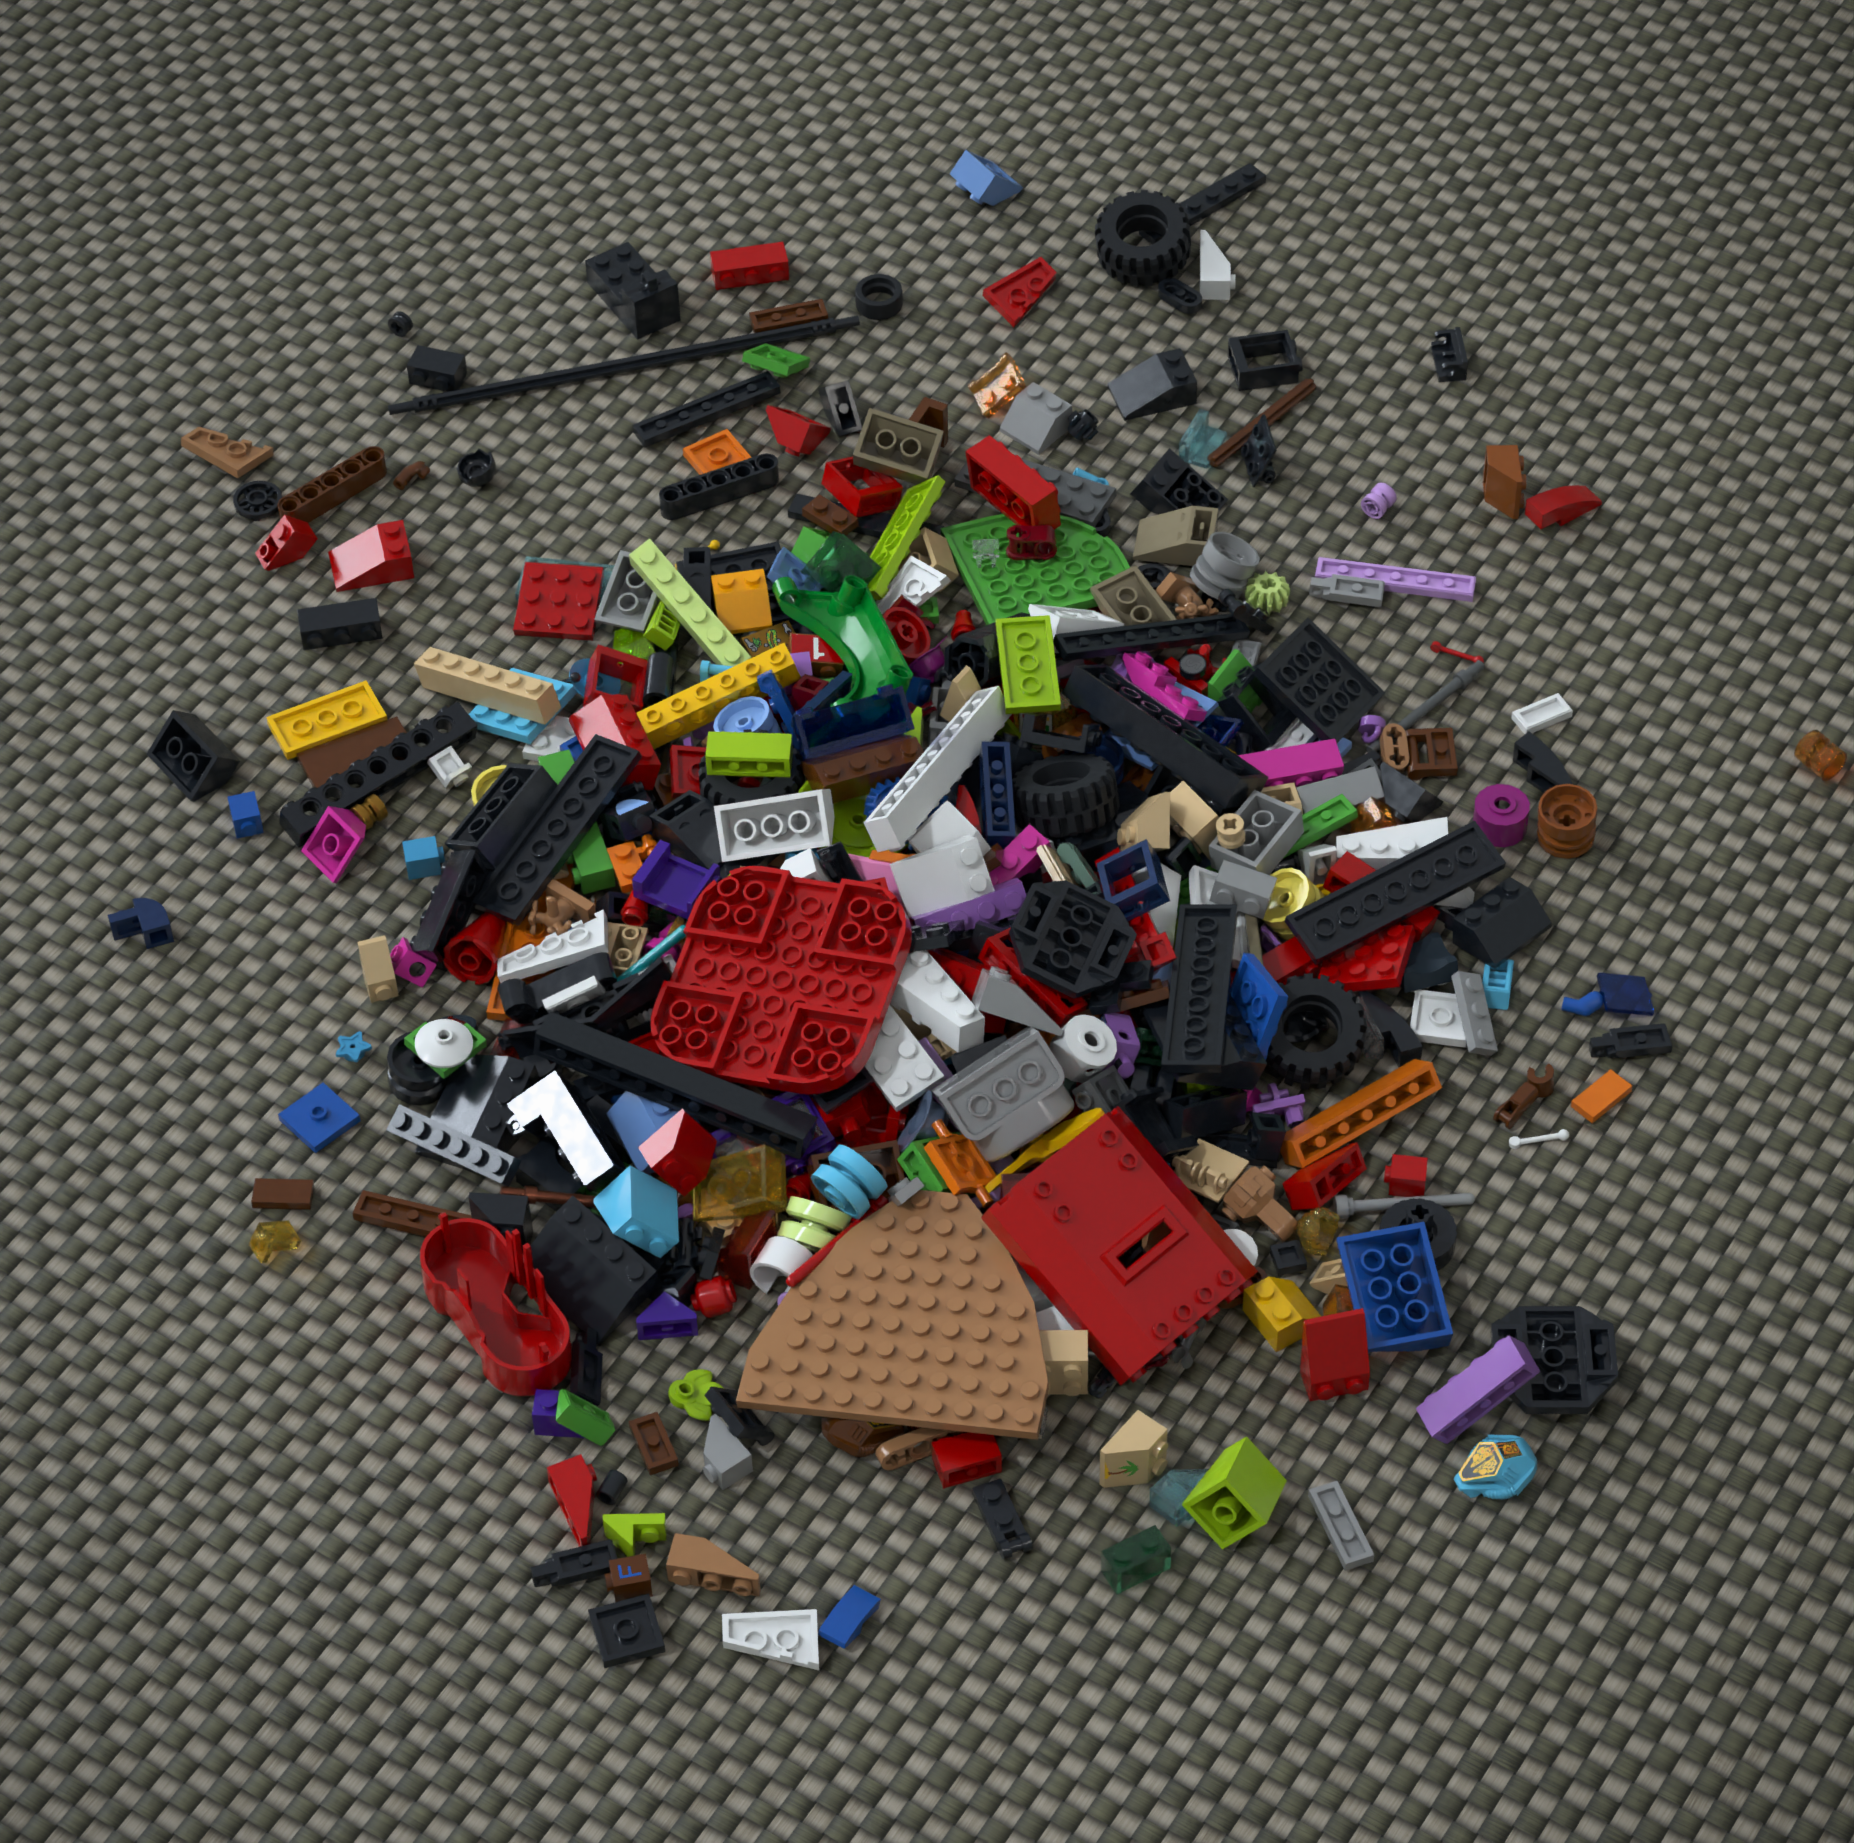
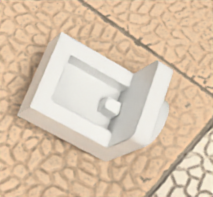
[427,746,472,789]

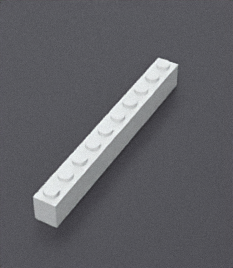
[864,686,1012,852]

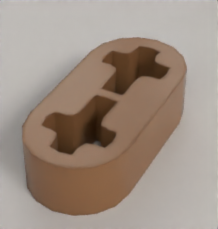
[1379,723,1409,773]

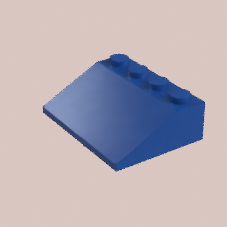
[1336,1222,1453,1352]

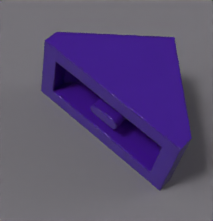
[636,1291,698,1340]

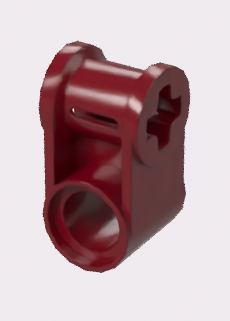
[1006,525,1057,560]

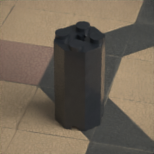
[944,612,1030,689]

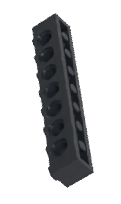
[279,702,478,847]

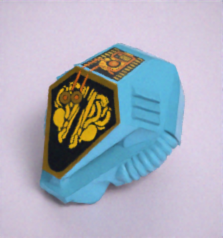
[1454,1435,1537,1500]

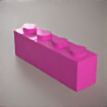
[1238,739,1344,788]

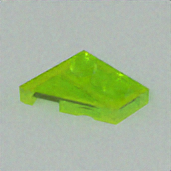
[613,628,656,664]

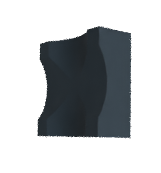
[1400,932,1458,993]

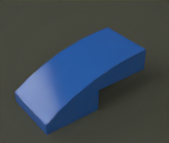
[818,1585,881,1649]

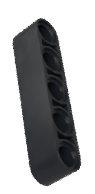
[659,453,779,520]

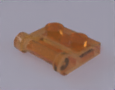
[968,352,1026,419]

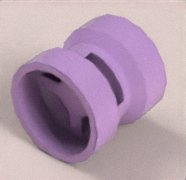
[1361,483,1397,519]

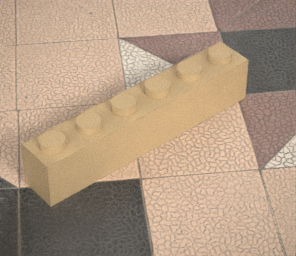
[414,647,561,725]

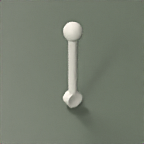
[1509,1129,1569,1149]

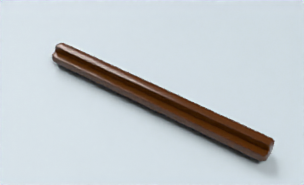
[1207,378,1316,467]

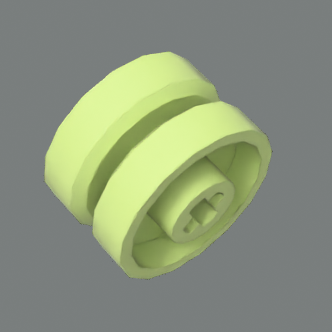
[777,1196,852,1253]

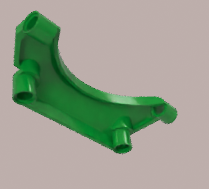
[772,575,913,732]

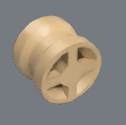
[1216,813,1246,849]

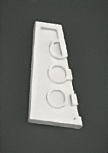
[497,909,609,983]

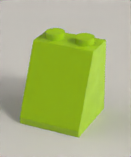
[1182,1436,1287,1549]

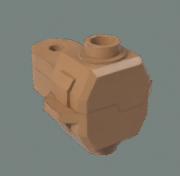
[1221,1165,1300,1243]

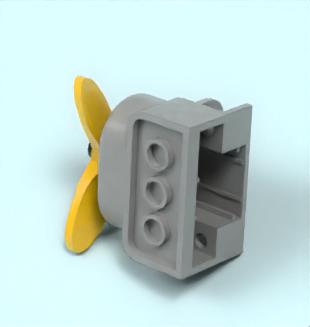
[931,1026,1105,1193]

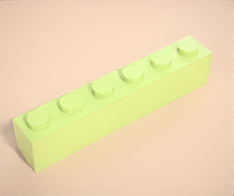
[629,538,751,666]

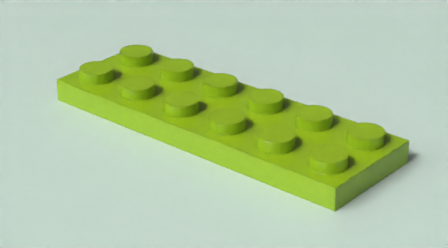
[859,475,946,600]

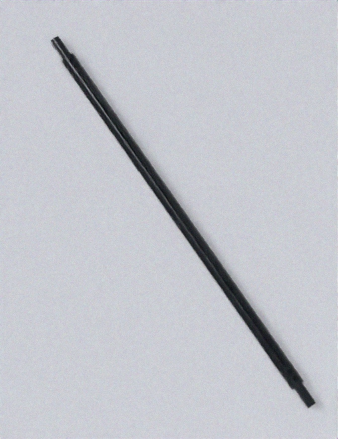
[388,315,860,415]

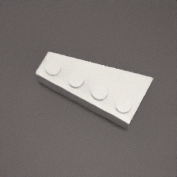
[1336,817,1448,870]
[891,950,985,1053]

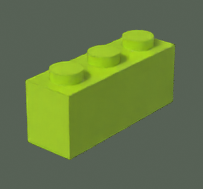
[705,731,793,777]

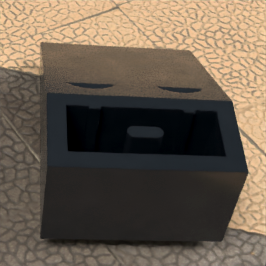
[1130,448,1228,515]
[649,790,725,870]

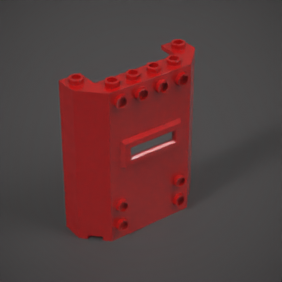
[981,1106,1258,1385]

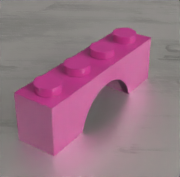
[989,824,1052,886]

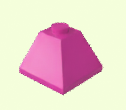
[301,806,366,883]

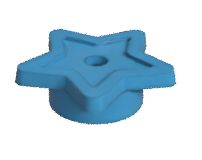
[336,1031,372,1062]

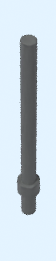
[1366,660,1485,753]

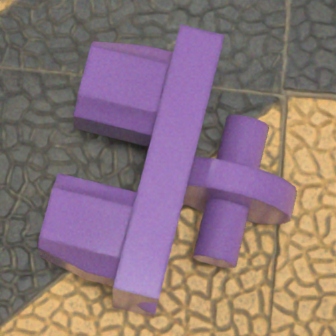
[1249,1083,1306,1127]

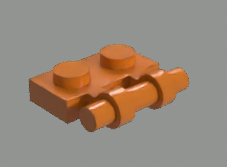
[606,834,658,893]

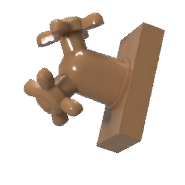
[1155,572,1219,620]
[528,879,596,936]

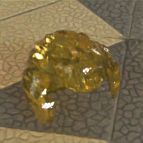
[1297,1207,1339,1256]

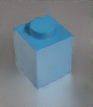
[402,836,445,880]

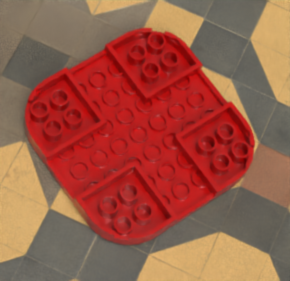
[651,866,912,1094]

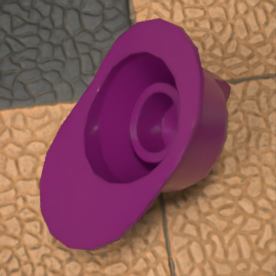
[908,636,948,684]

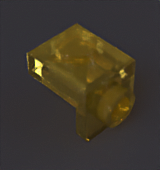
[249,1220,301,1263]

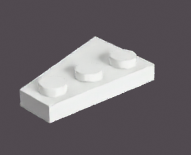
[876,556,951,614]
[722,1609,819,1670]

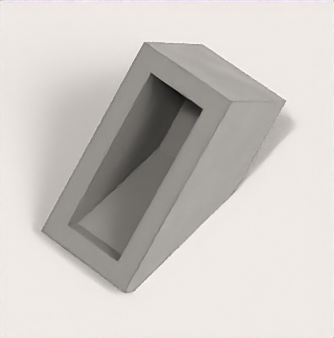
[703,1414,753,1490]

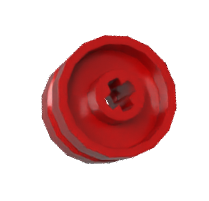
[882,607,931,665]

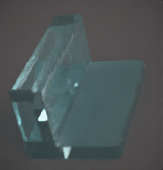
[1179,409,1227,469]

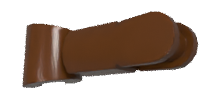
[1493,1063,1554,1129]

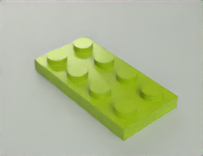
[995,615,1061,714]

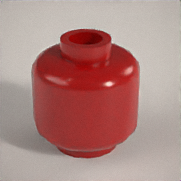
[691,1275,737,1318]

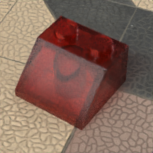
[716,1210,777,1290]

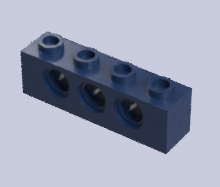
[978,742,1016,850]

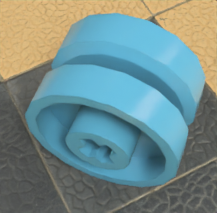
[811,1144,888,1220]

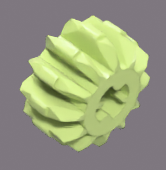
[1245,570,1290,615]

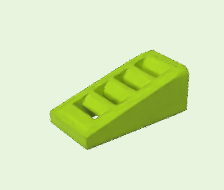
[643,600,680,651]

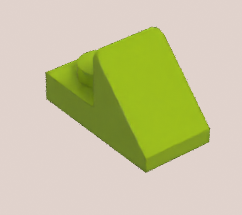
[603,1513,667,1557]

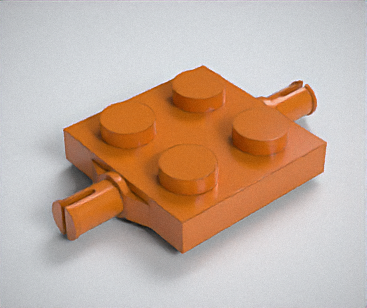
[924,1119,997,1208]

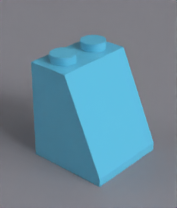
[594,1165,679,1258]

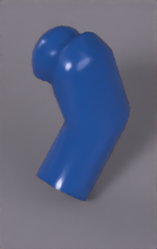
[1561,991,1604,1016]

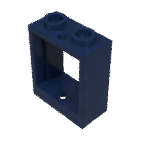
[1097,839,1170,922]

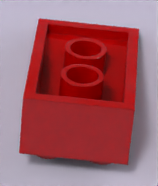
[328,520,414,592]
[1300,1308,1370,1401]

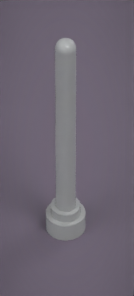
[1333,1193,1475,1219]

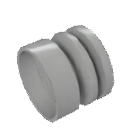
[1190,532,1260,599]

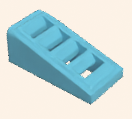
[1482,959,1514,1010]

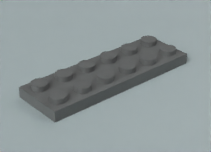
[954,459,1117,527]

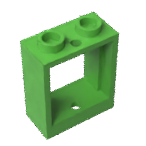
[897,1131,975,1197]

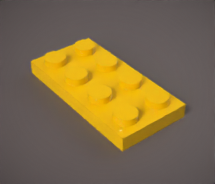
[266,680,388,760]

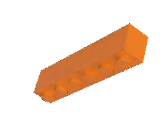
[1280,1059,1442,1168]

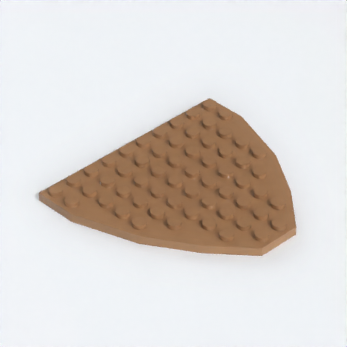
[736,1190,1049,1440]

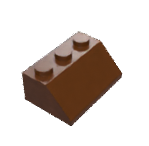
[806,1140,905,1211]

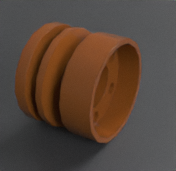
[1537,784,1597,859]

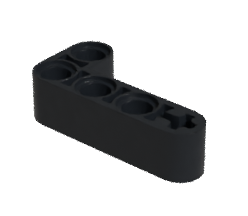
[497,952,617,1025]

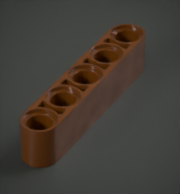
[278,446,387,523]

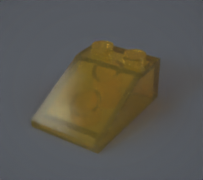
[693,1145,787,1222]

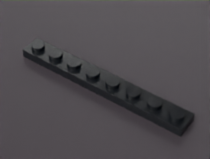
[1053,613,1250,661]

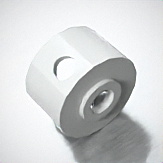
[1049,1014,1117,1083]
[750,1236,813,1294]

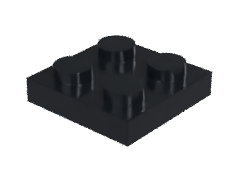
[588,1594,666,1668]

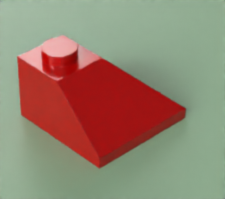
[766,405,832,457]

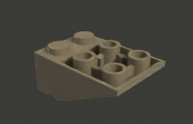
[1133,506,1218,566]

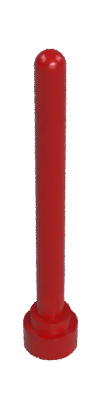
[786,1195,889,1287]

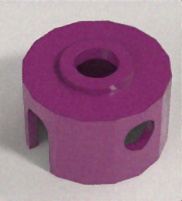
[1473,784,1530,847]

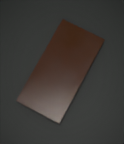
[297,716,407,788]

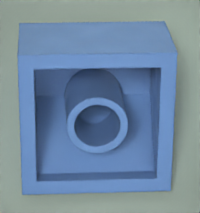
[950,150,1023,206]

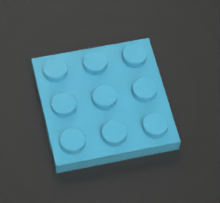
[469,668,577,744]

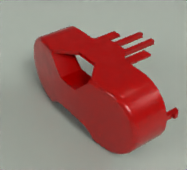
[420,1212,572,1397]

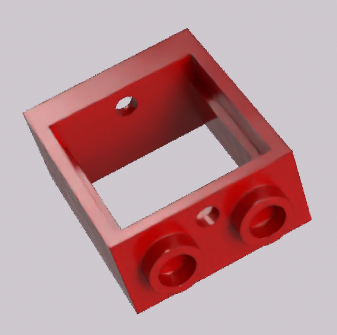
[821,456,903,518]
[583,644,647,716]

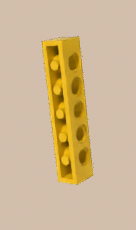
[637,642,801,749]

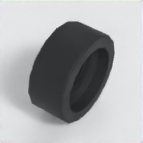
[855,274,903,320]

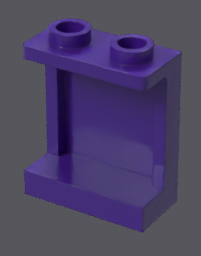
[632,840,722,919]

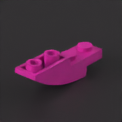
[1122,651,1207,722]

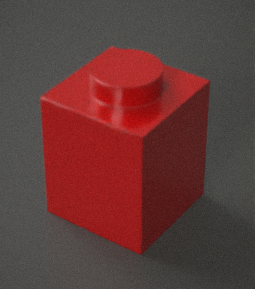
[1384,1154,1428,1197]

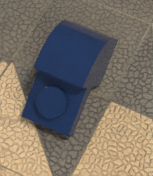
[108,898,174,949]

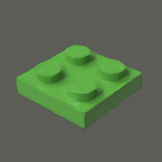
[742,343,810,377]

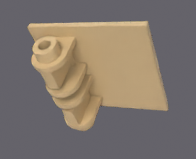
[1172,1139,1249,1203]

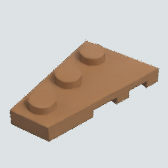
[181,427,273,478]

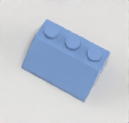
[607,1091,678,1175]

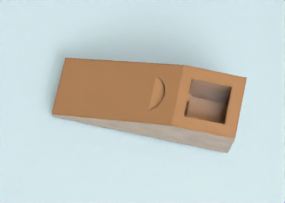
[666,1533,761,1596]

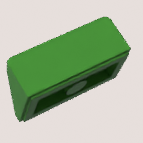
[556,1389,616,1446]

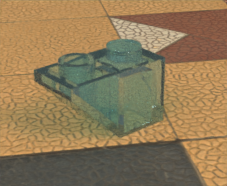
[1149,1469,1209,1527]

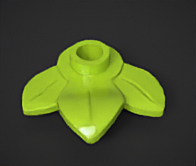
[668,1369,723,1421]

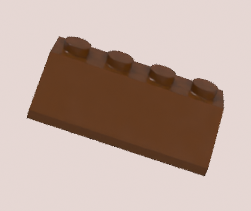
[800,734,924,804]

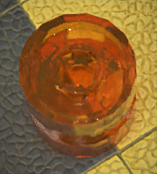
[1794,730,1847,781]

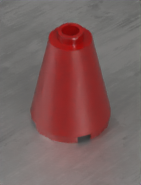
[443,912,507,985]

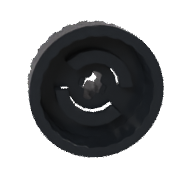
[1379,1198,1457,1271]

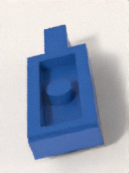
[757,669,795,737]

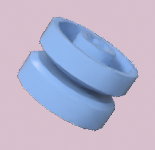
[713,696,783,734]

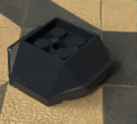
[1009,880,1137,999]
[1491,1306,1618,1414]

